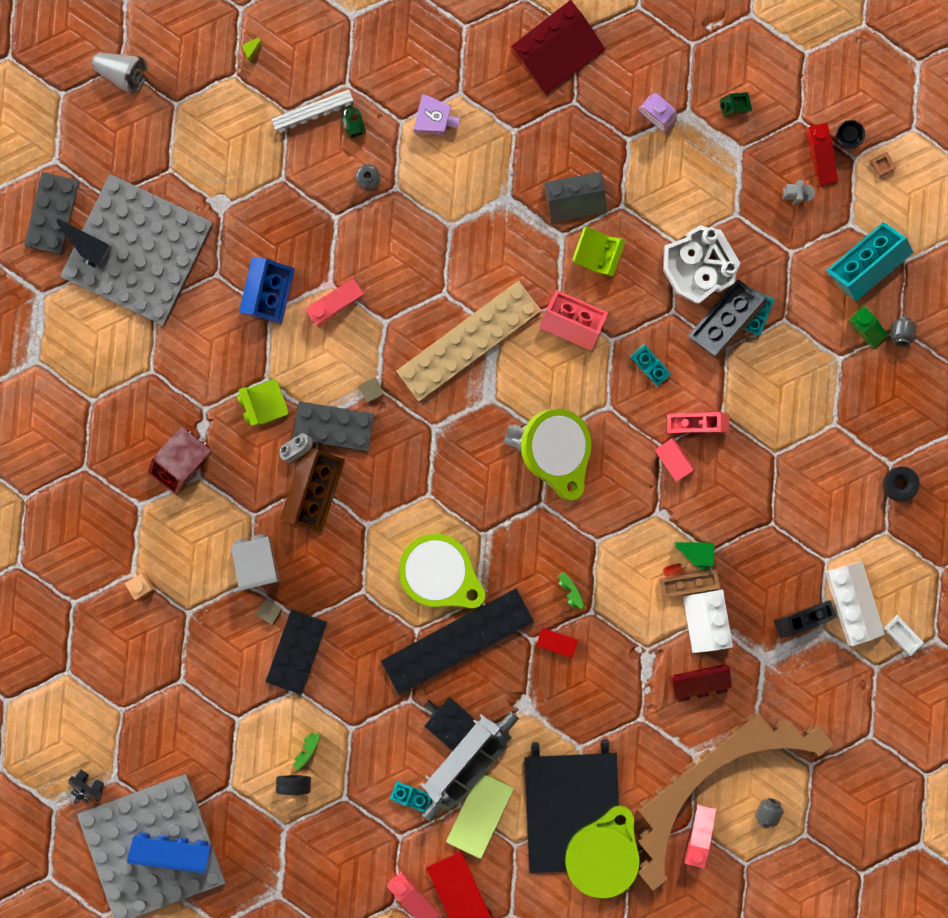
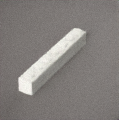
[271,90,354,133]

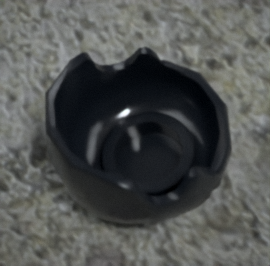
[836,120,865,149]

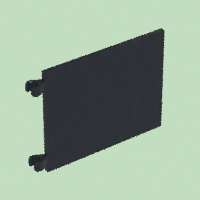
[524,739,620,873]

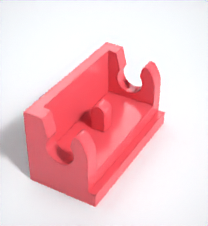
[655,437,695,482]

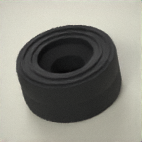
[883,466,920,501]
[276,775,311,795]

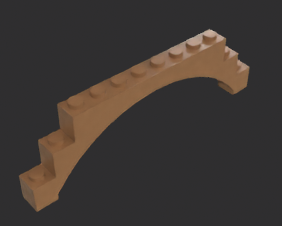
[637,713,834,891]

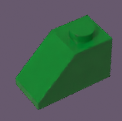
[847,306,888,349]
[674,542,714,570]

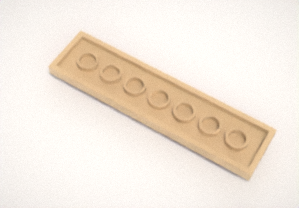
[396,280,541,402]

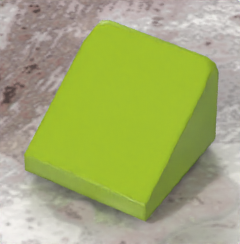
[242,38,262,62]

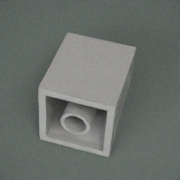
[231,534,281,591]

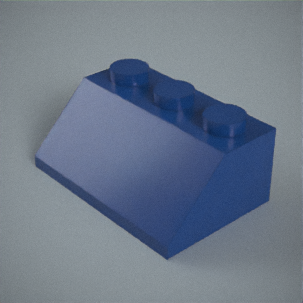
[239,257,295,324]

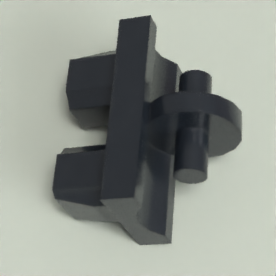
[68,769,104,804]

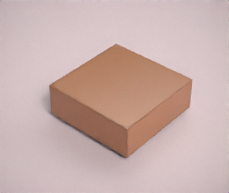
[869,152,896,178]

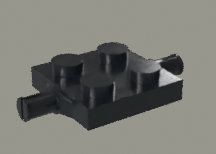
[424,697,476,751]

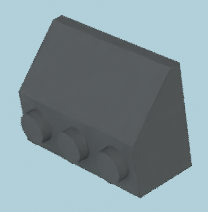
[544,172,607,223]

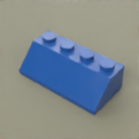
[127,832,213,873]

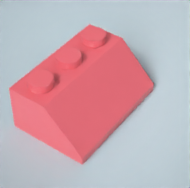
[539,290,608,351]

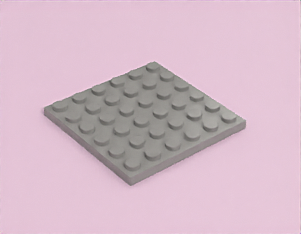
[60,174,214,326]
[77,773,226,918]

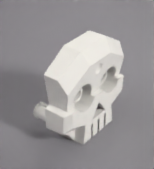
[663,225,740,305]

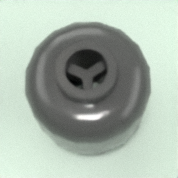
[356,164,381,191]
[891,317,916,347]
[755,798,784,828]

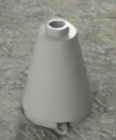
[92,52,147,94]

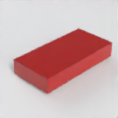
[536,627,578,658]

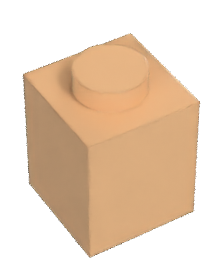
[125,573,155,600]

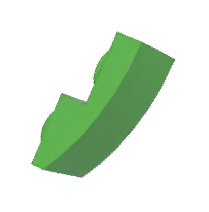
[558,572,584,609]
[293,732,321,770]

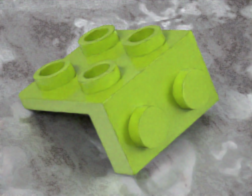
[573,227,626,277]
[237,379,289,427]

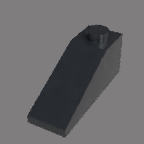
[56,219,112,268]
[774,600,837,638]

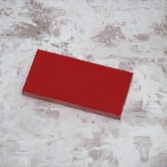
[426,851,492,918]

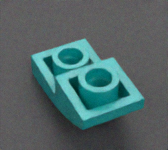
[743,292,775,336]
[630,344,671,386]
[390,781,433,812]

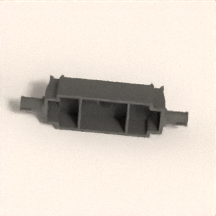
[421,711,520,822]

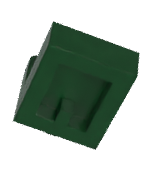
[720,92,752,117]

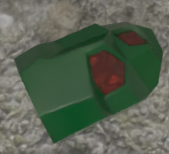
[342,106,366,138]

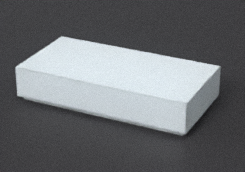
[883,615,924,656]

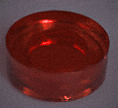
[663,563,683,576]

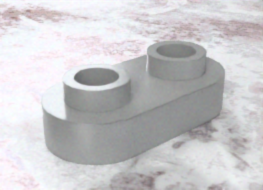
[280,433,313,463]

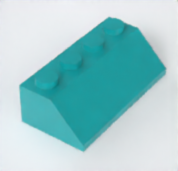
[826,222,914,301]

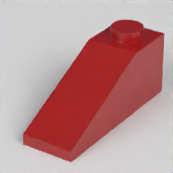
[805,123,838,186]

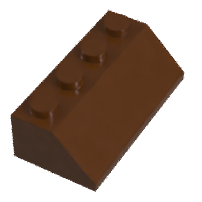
[280,448,345,532]

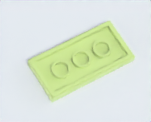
[446,774,514,859]

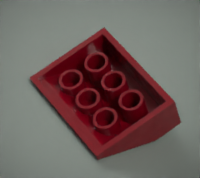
[511,0,605,96]

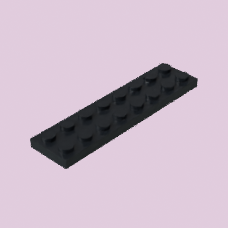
[381,588,534,695]

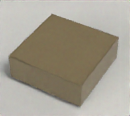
[358,377,384,403]
[256,598,282,625]

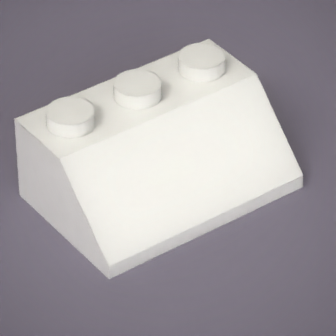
[683,590,733,653]

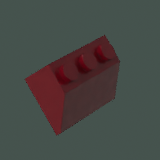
[669,664,732,702]

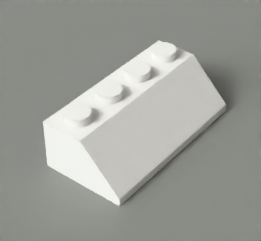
[825,561,885,646]

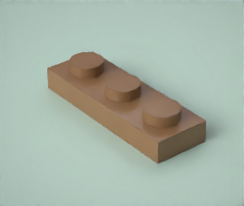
[659,570,720,598]

